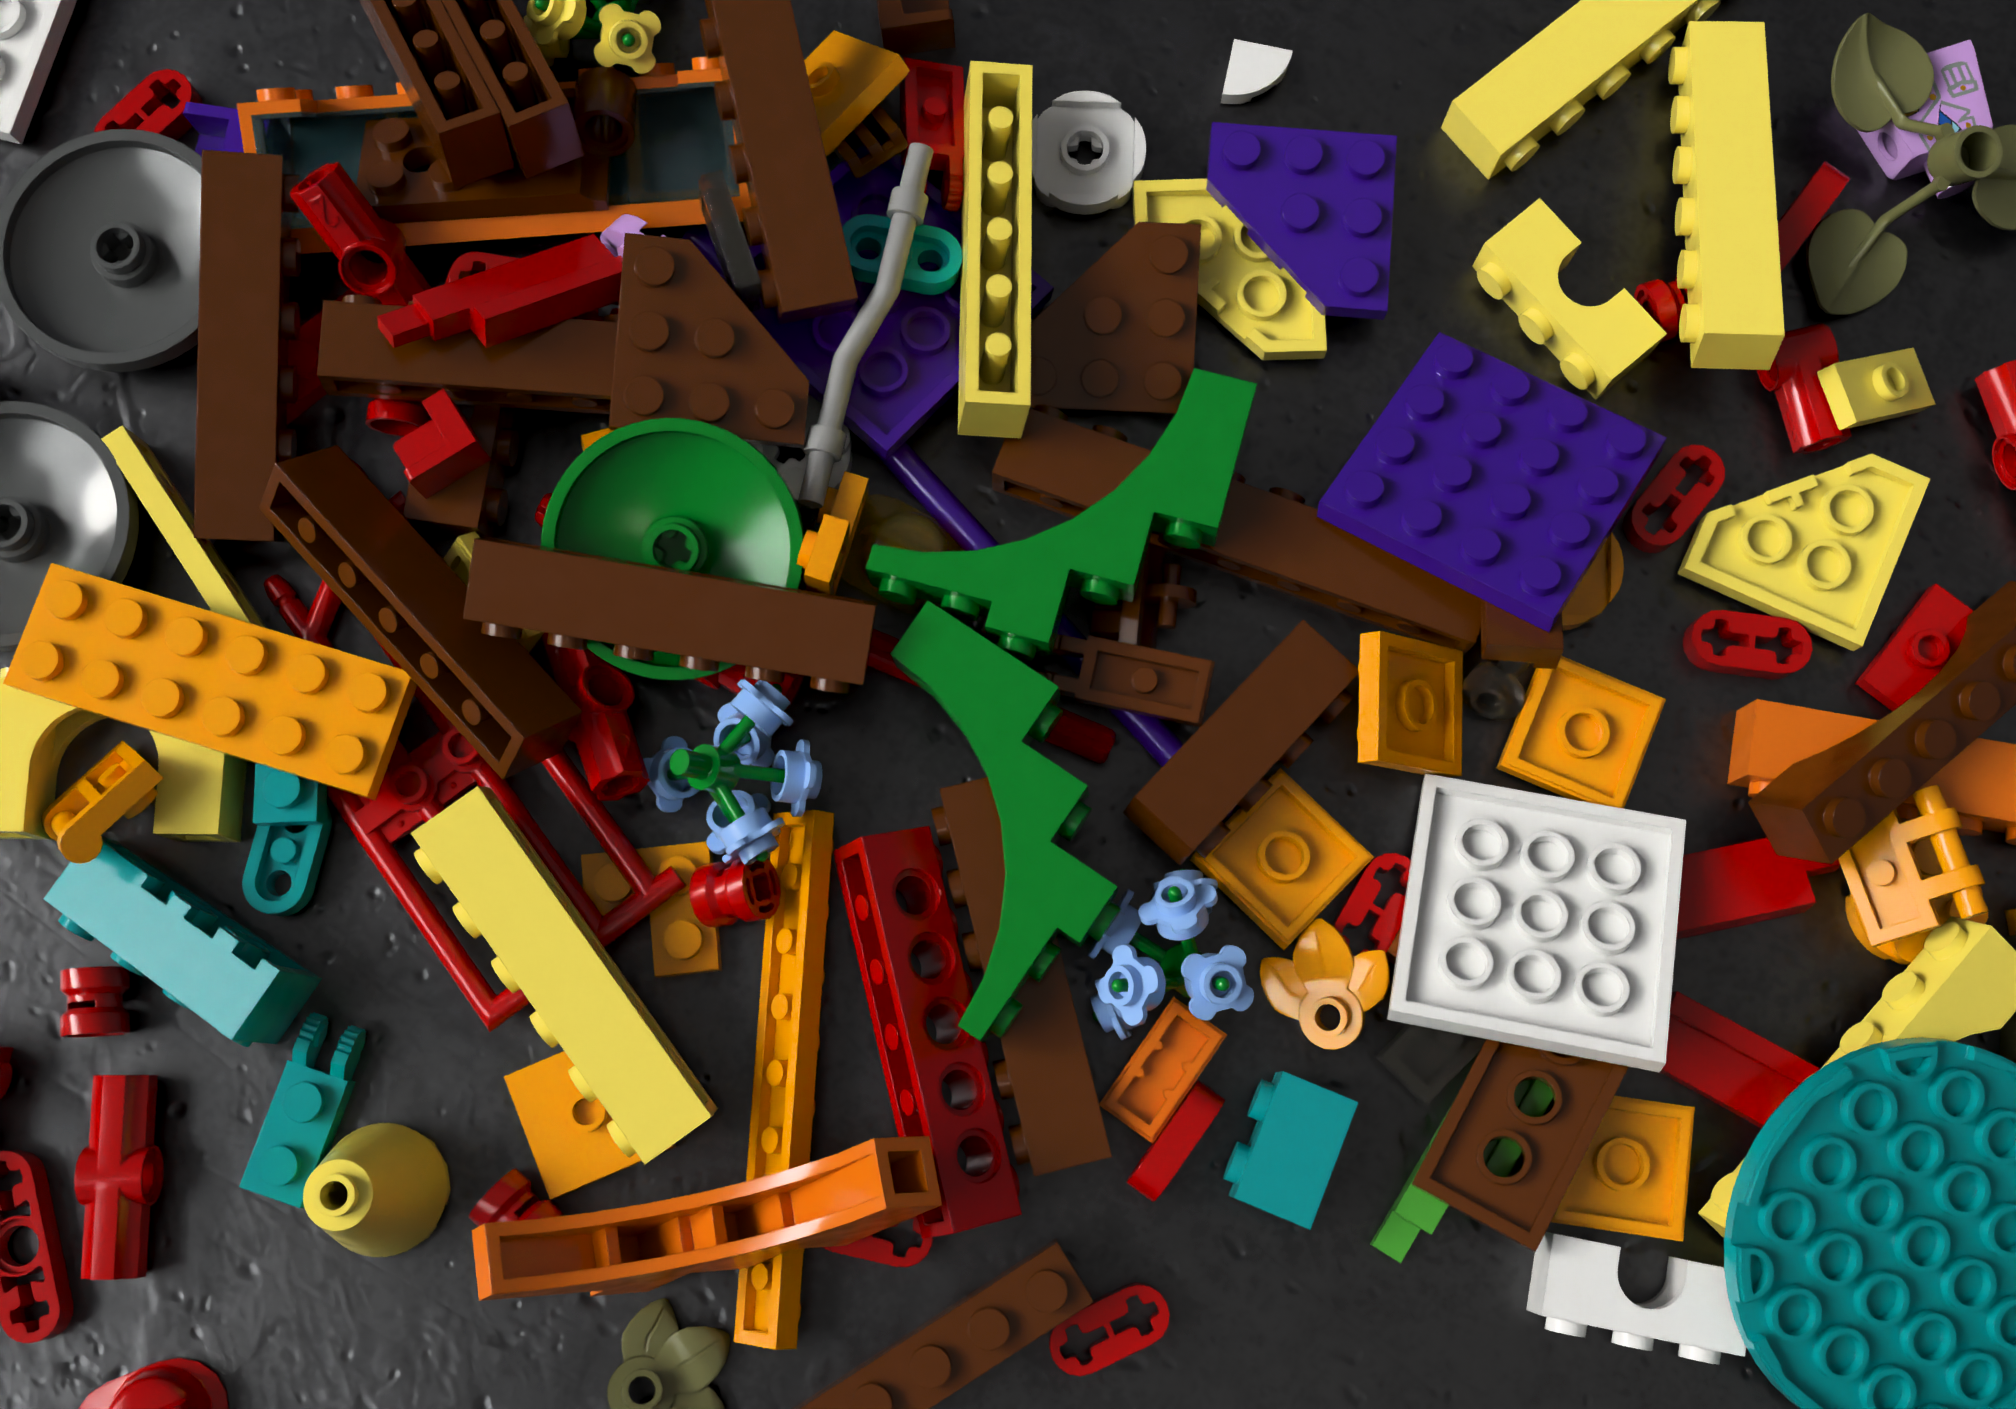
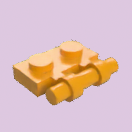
[1838,785,1989,947]

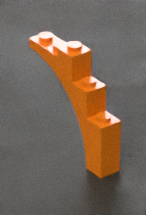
[471,1136,942,1301]

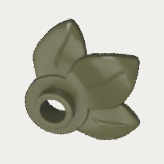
[607,1298,731,1409]

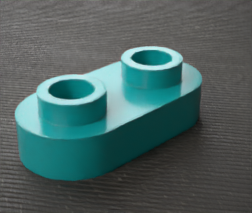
[842,214,963,295]
[242,804,332,916]

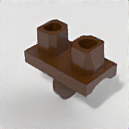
[1090,542,1197,649]

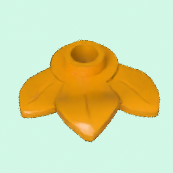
[1260,918,1390,1050]

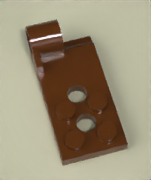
[356,67,637,224]
[1412,1039,1629,1253]

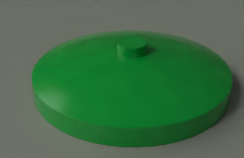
[541,418,804,680]

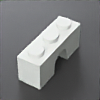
[1526,1232,1746,1365]

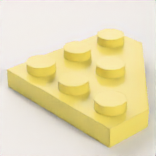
[1133,178,1327,360]
[1677,453,1930,651]

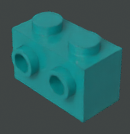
[1223,1071,1358,1230]

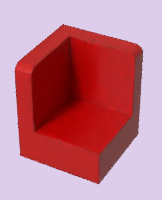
[393,388,492,499]

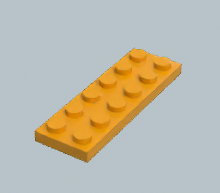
[3,563,417,800]

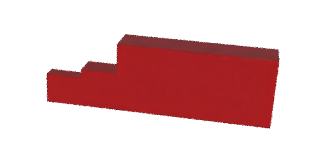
[377,234,623,348]
[1676,838,1841,940]
[1660,991,1820,1128]

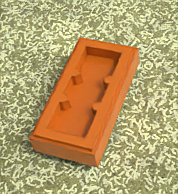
[1099,997,1227,1144]

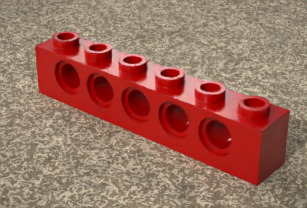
[833,826,1022,1239]

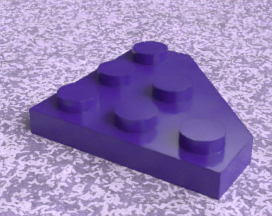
[1206,122,1397,320]

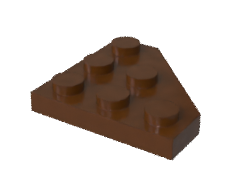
[1030,222,1201,413]
[609,233,809,448]

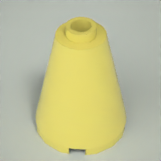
[303,1123,451,1257]

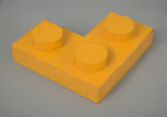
[796,471,869,595]
[581,841,722,978]

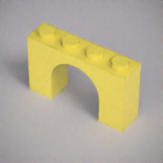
[0,668,247,842]

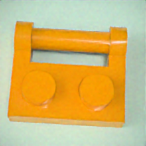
[41,740,164,864]

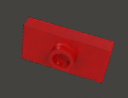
[1855,583,1973,712]

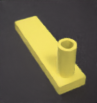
[101,425,267,628]

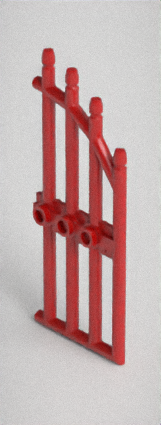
[263,459,687,1032]

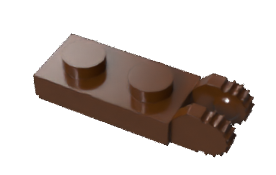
[1036,634,1215,727]

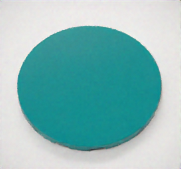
[1724,1037,2016,1409]

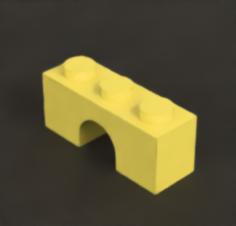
[1472,198,1667,400]

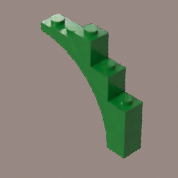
[866,368,1257,662]
[890,600,1121,1043]

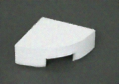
[1221,39,1293,104]

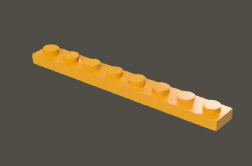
[734,810,834,1350]

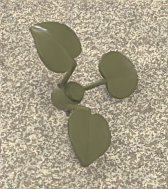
[1806,12,2016,315]

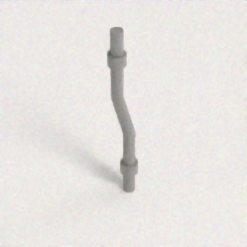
[798,143,934,508]

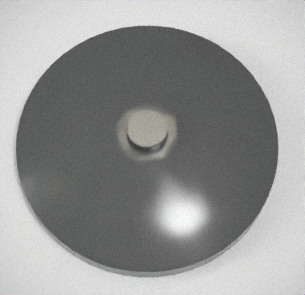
[0,129,202,372]
[0,401,139,652]

